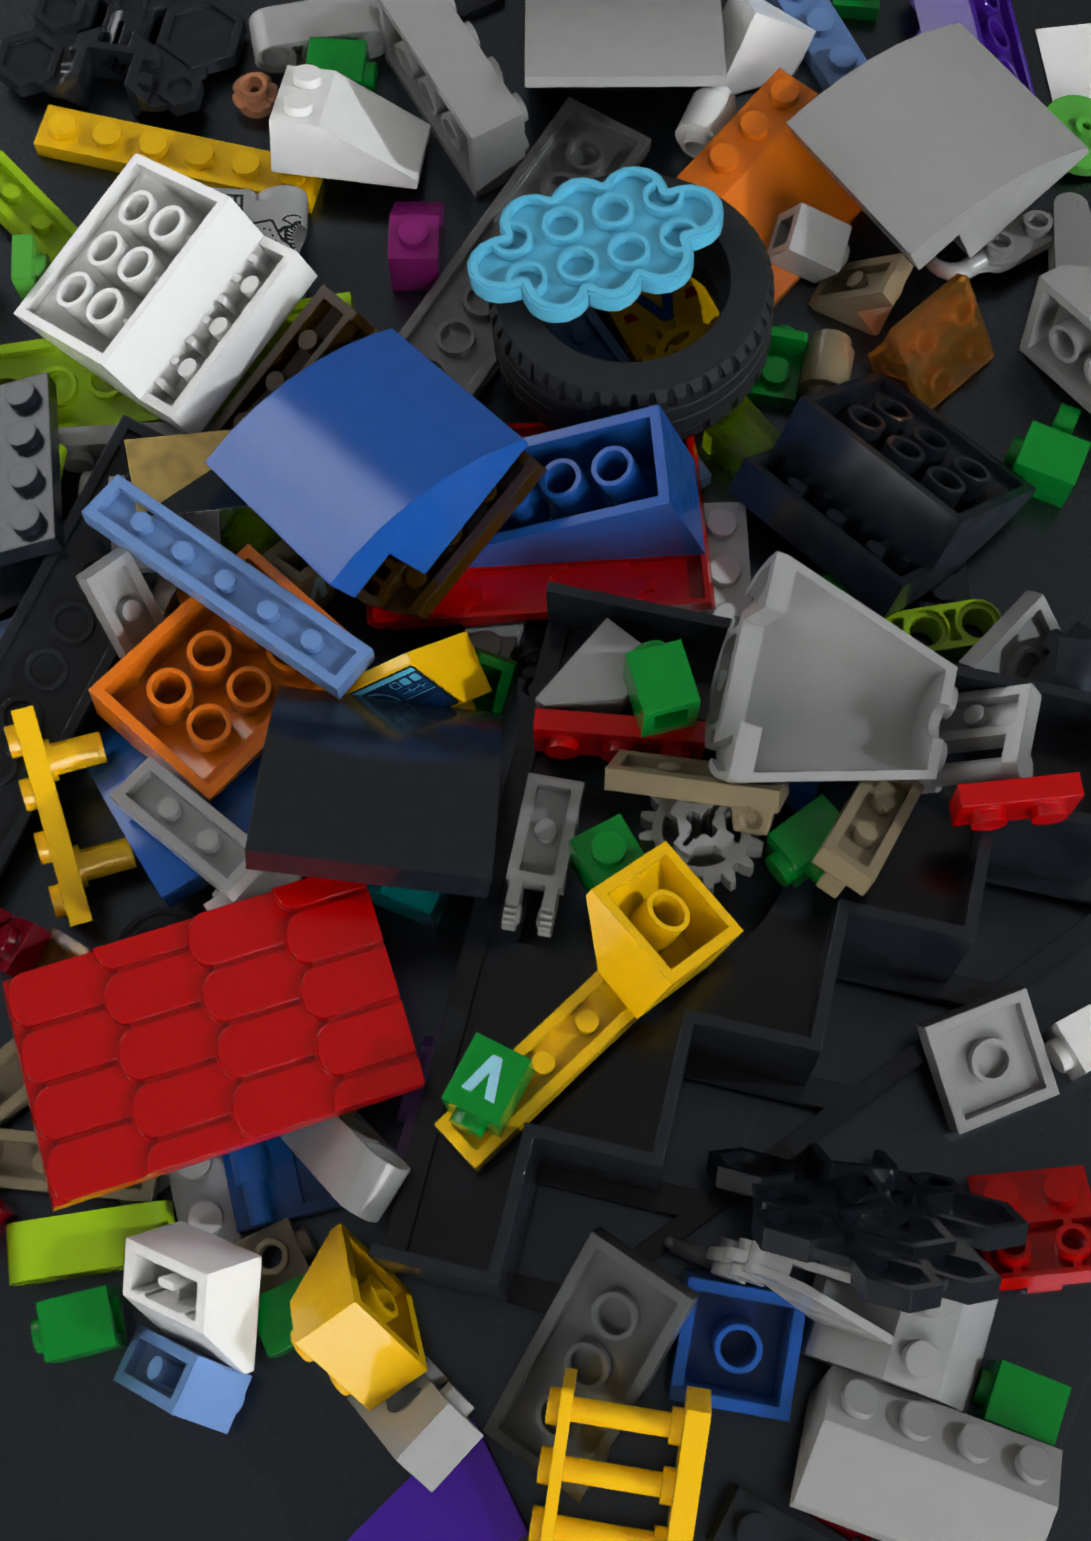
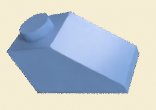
[113,1324,253,1434]

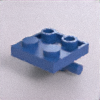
[222,1136,342,1234]

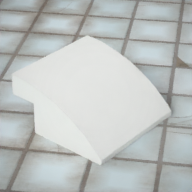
[13,153,318,434]

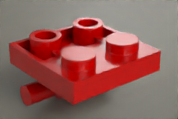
[967,1165,1091,1294]

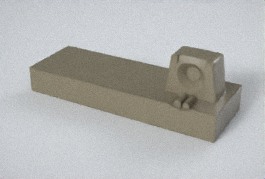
[604,749,790,835]
[812,780,925,898]

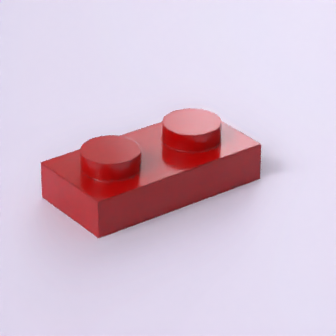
[948,772,1084,831]

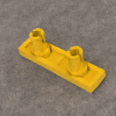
[4,705,137,927]

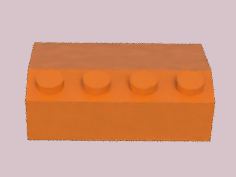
[676,68,862,308]
[88,544,348,803]

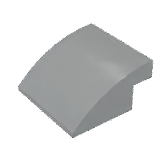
[525,0,726,88]
[786,23,1089,270]

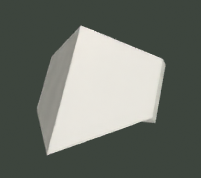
[722,0,816,95]

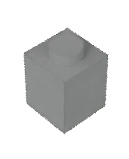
[767,203,852,283]

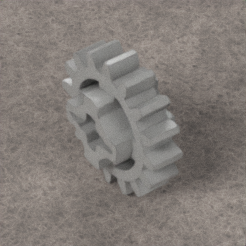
[639,796,764,895]

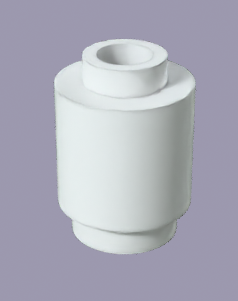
[675,86,737,158]

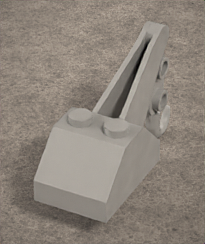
[926,192,1091,414]
[662,1236,999,1414]

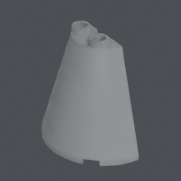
[705,551,958,783]

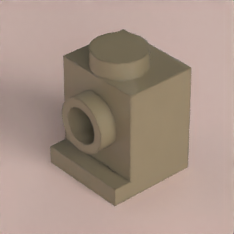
[231,1217,318,1295]

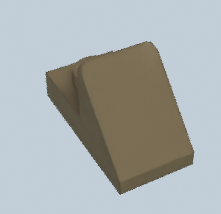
[808,253,914,335]

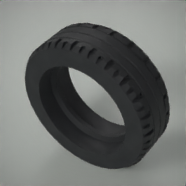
[488,175,774,440]

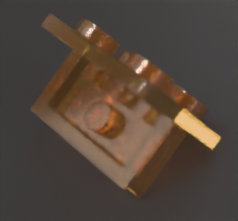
[867,273,994,409]

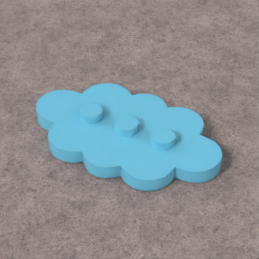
[467,166,724,323]

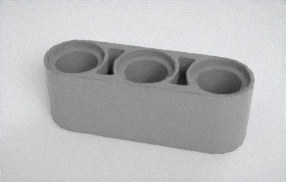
[249,0,384,74]
[280,1110,410,1223]

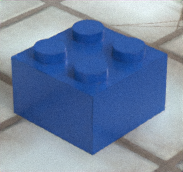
[664,1267,806,1422]

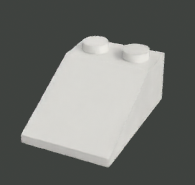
[269,64,431,189]

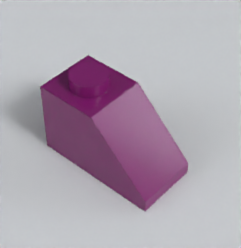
[388,202,444,291]

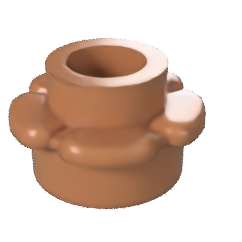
[232,72,278,119]

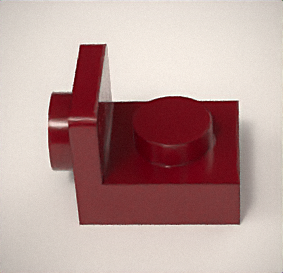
[0,908,53,978]

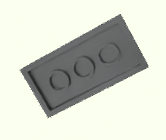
[482,1226,700,1503]

